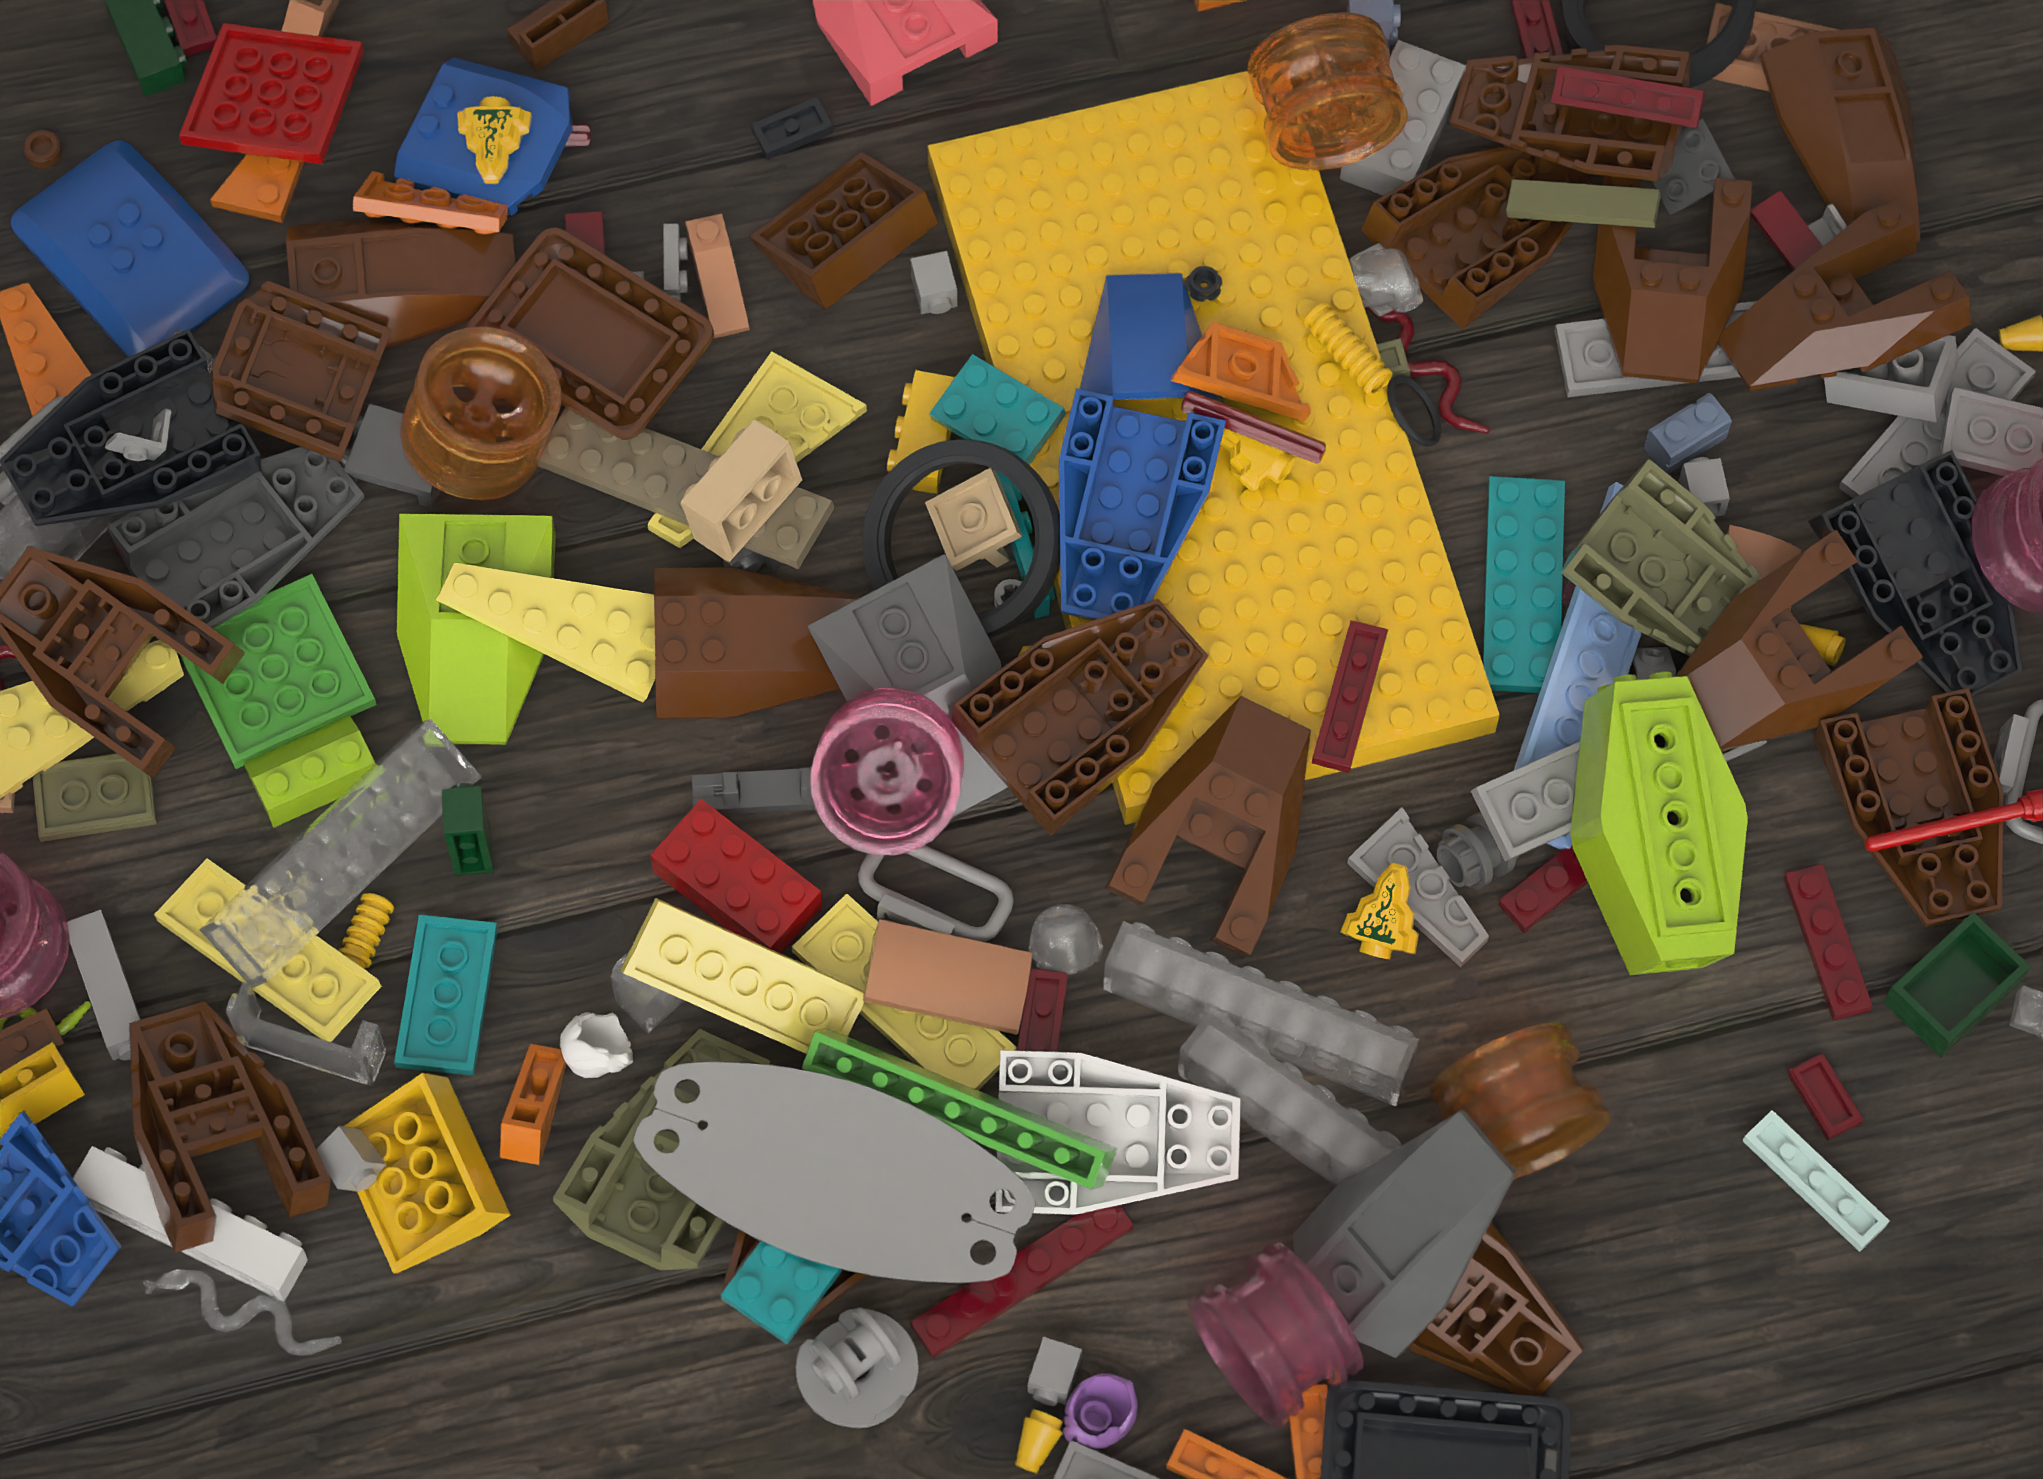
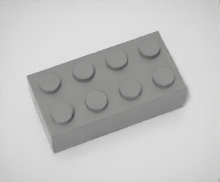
[1340,40,1466,196]

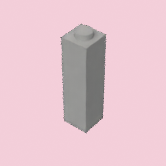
[63,910,141,1061]

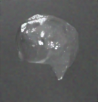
[1351,248,1423,312]

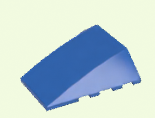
[1079,273,1225,404]
[0,1111,121,1307]

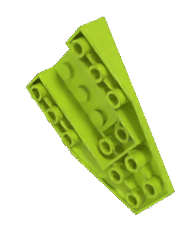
[397,514,556,745]

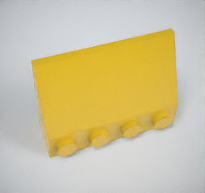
[343,1073,510,1273]

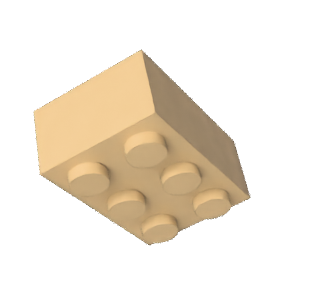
[681,419,802,562]

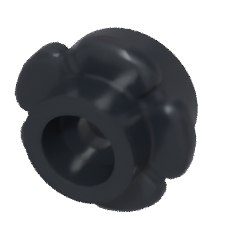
[1185,266,1222,302]

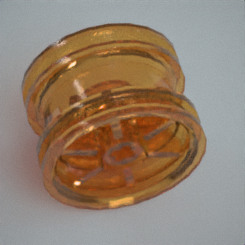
[1429,1022,1611,1179]

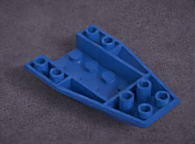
[1059,388,1226,620]

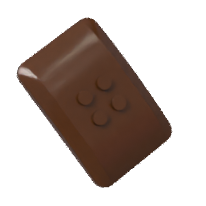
[466,228,714,440]

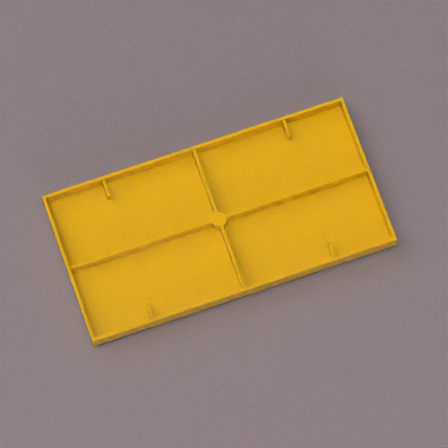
[928,63,1500,825]

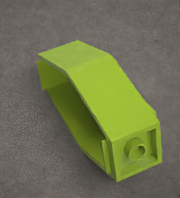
[1570,672,1748,975]

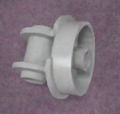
[796,1307,918,1428]

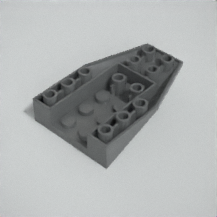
[808,554,1008,818]

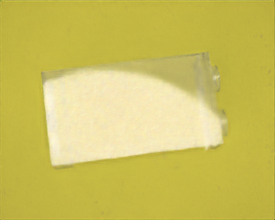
[226,982,387,1086]

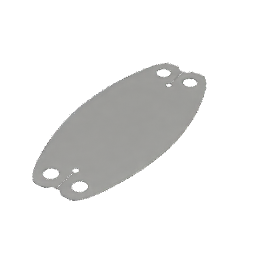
[634,1062,1036,1283]

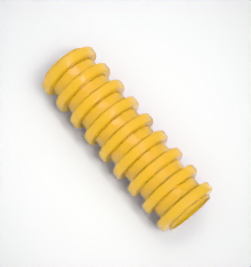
[1303,302,1392,395]
[338,893,394,970]

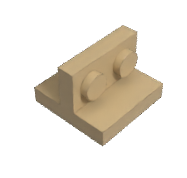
[925,468,1022,571]

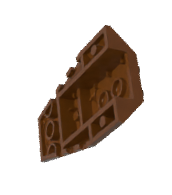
[1450,45,1691,181]
[654,567,862,719]

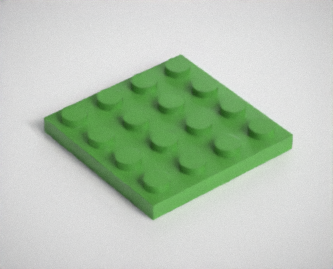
[179,574,377,769]

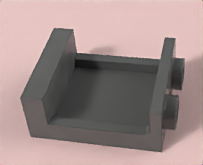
[341,404,458,508]

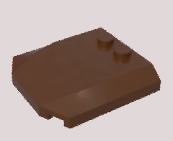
[210,281,392,462]

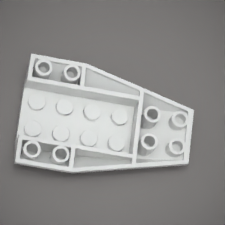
[995,1050,1240,1214]

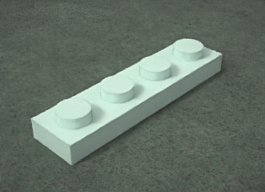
[1743,1110,1889,1252]

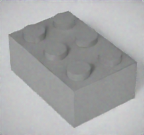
[1824,335,1958,423]

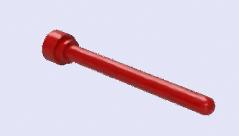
[1864,789,2043,852]

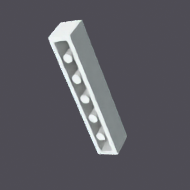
[73,1146,308,1302]

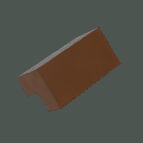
[507,0,609,72]

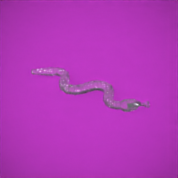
[144,1270,342,1356]

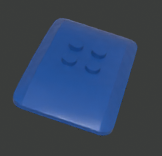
[11,141,250,357]

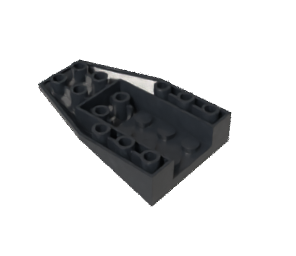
[0,328,262,527]
[1808,450,2023,697]

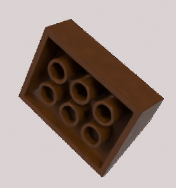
[749,152,938,310]

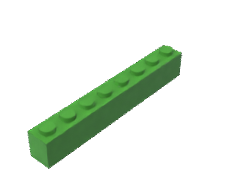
[801,1029,1117,1190]

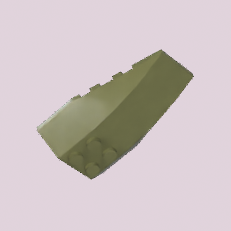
[1561,459,1761,656]
[553,1029,770,1270]

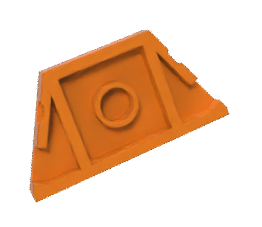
[1171,322,1311,421]

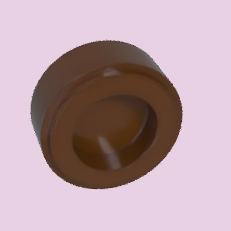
[23,130,62,168]

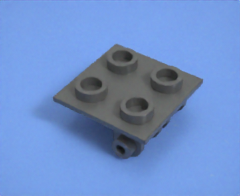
[1652,119,1735,217]

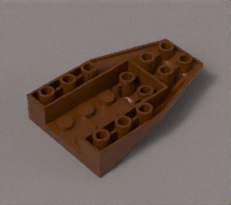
[1361,146,1595,330]
[951,599,1208,836]
[1813,688,2004,927]

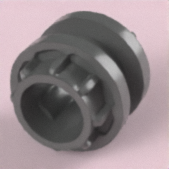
[1437,811,1519,890]

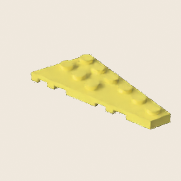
[648,352,867,548]
[436,563,655,703]
[0,640,184,799]

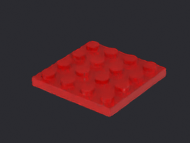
[179,23,364,164]

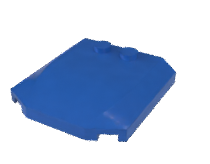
[394,58,573,216]

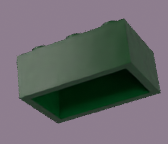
[1884,912,2031,1058]

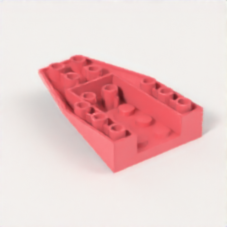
[812,0,998,106]

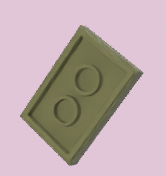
[32,753,157,842]

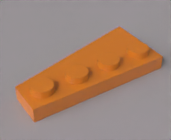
[353,171,508,234]
[0,282,91,416]

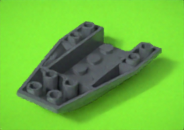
[108,447,364,629]
[1292,1110,1517,1358]

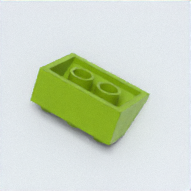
[244,715,380,828]

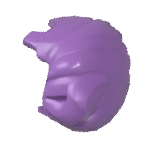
[1063,1373,1138,1450]

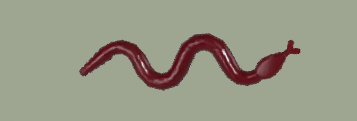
[1362,301,1490,434]

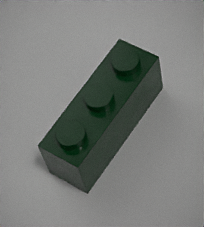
[104,0,188,97]
[441,783,494,876]

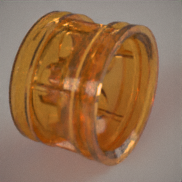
[1247,12,1408,170]
[400,327,561,500]

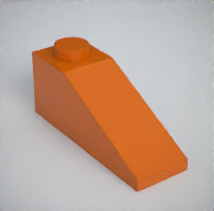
[500,1044,567,1165]

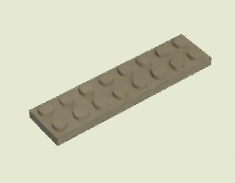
[534,408,834,569]

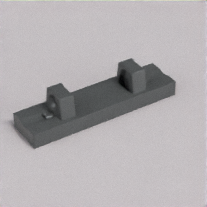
[692,766,849,815]

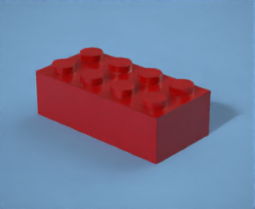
[650,799,823,954]

